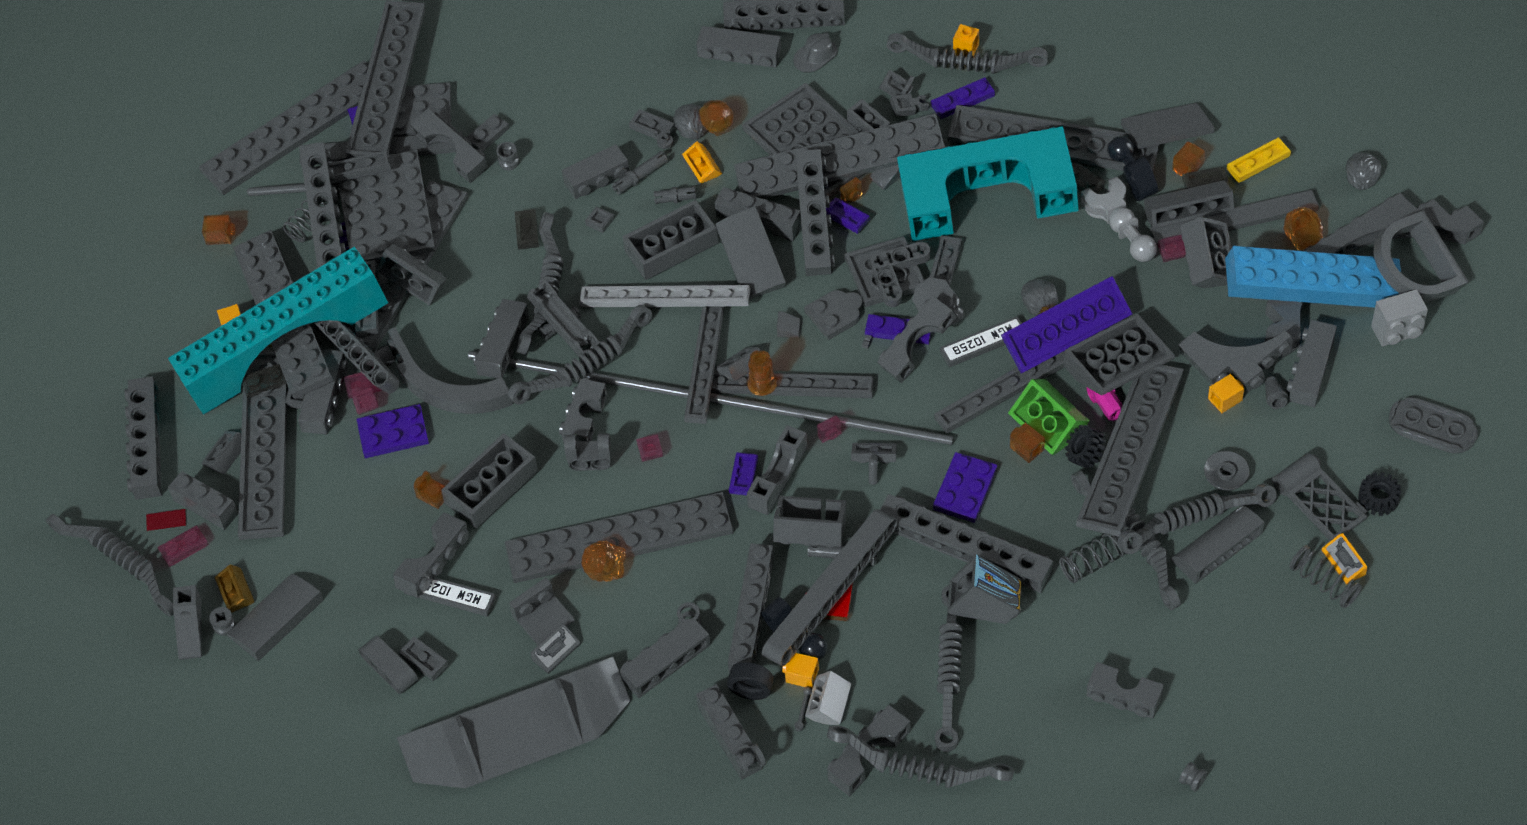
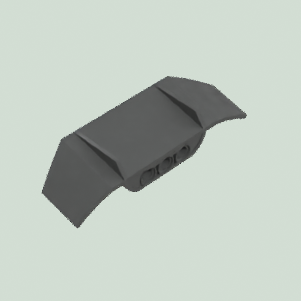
[397,657,630,788]

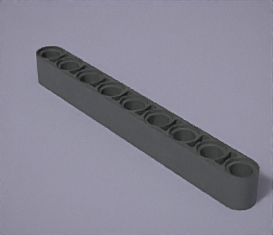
[762,509,897,666]

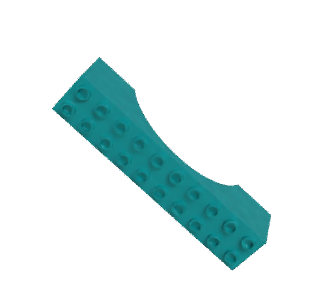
[168,246,388,415]

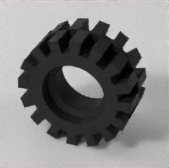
[1065,425,1106,468]
[1358,472,1401,516]

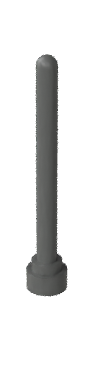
[247,182,340,196]

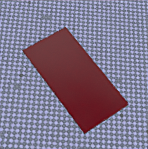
[146,509,186,531]

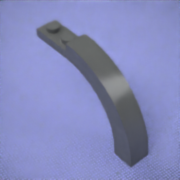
[387,327,513,414]

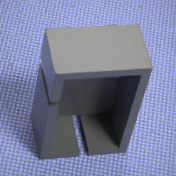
[773,496,846,548]

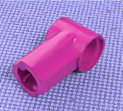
[1086,387,1123,421]

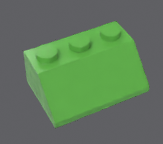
[1008,379,1090,455]

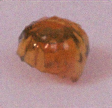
[699,100,734,136]

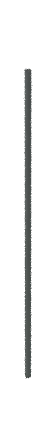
[468,351,954,445]

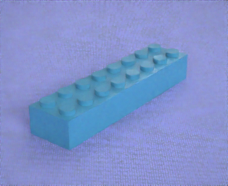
[1225,246,1401,308]

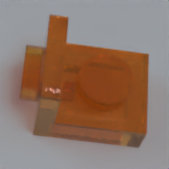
[414,471,445,509]

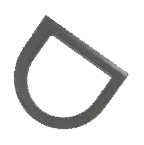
[1373,210,1469,302]

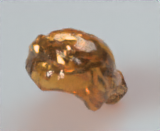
[1283,207,1323,251]
[581,541,626,582]

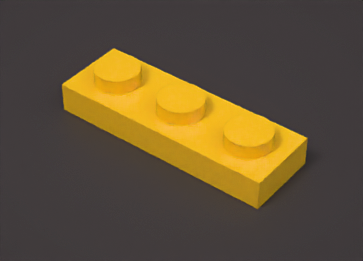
[1227,137,1291,183]

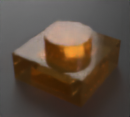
[840,177,862,204]

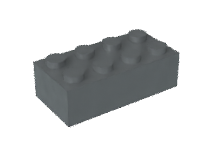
[622,200,718,280]
[441,433,538,528]

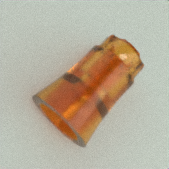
[747,350,777,396]

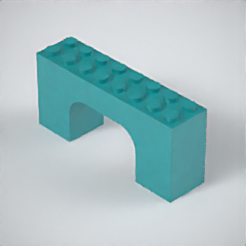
[897,126,1079,241]

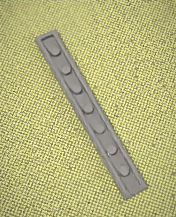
[579,285,750,307]

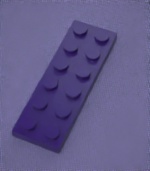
[1001,276,1132,373]

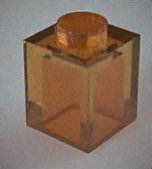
[1172,141,1205,180]
[202,215,235,245]
[1010,422,1045,463]

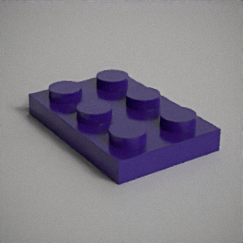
[356,404,429,458]
[933,452,997,523]

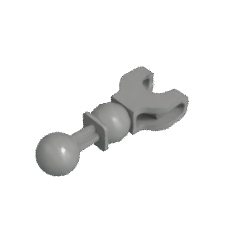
[1080,177,1157,262]

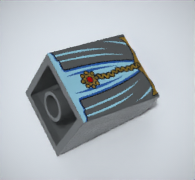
[947,554,1022,624]

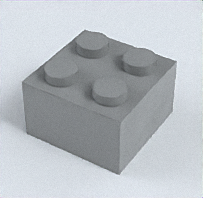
[1371,289,1428,347]

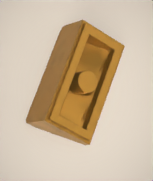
[214,564,255,613]

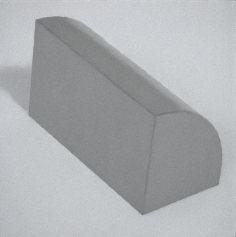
[805,671,851,725]

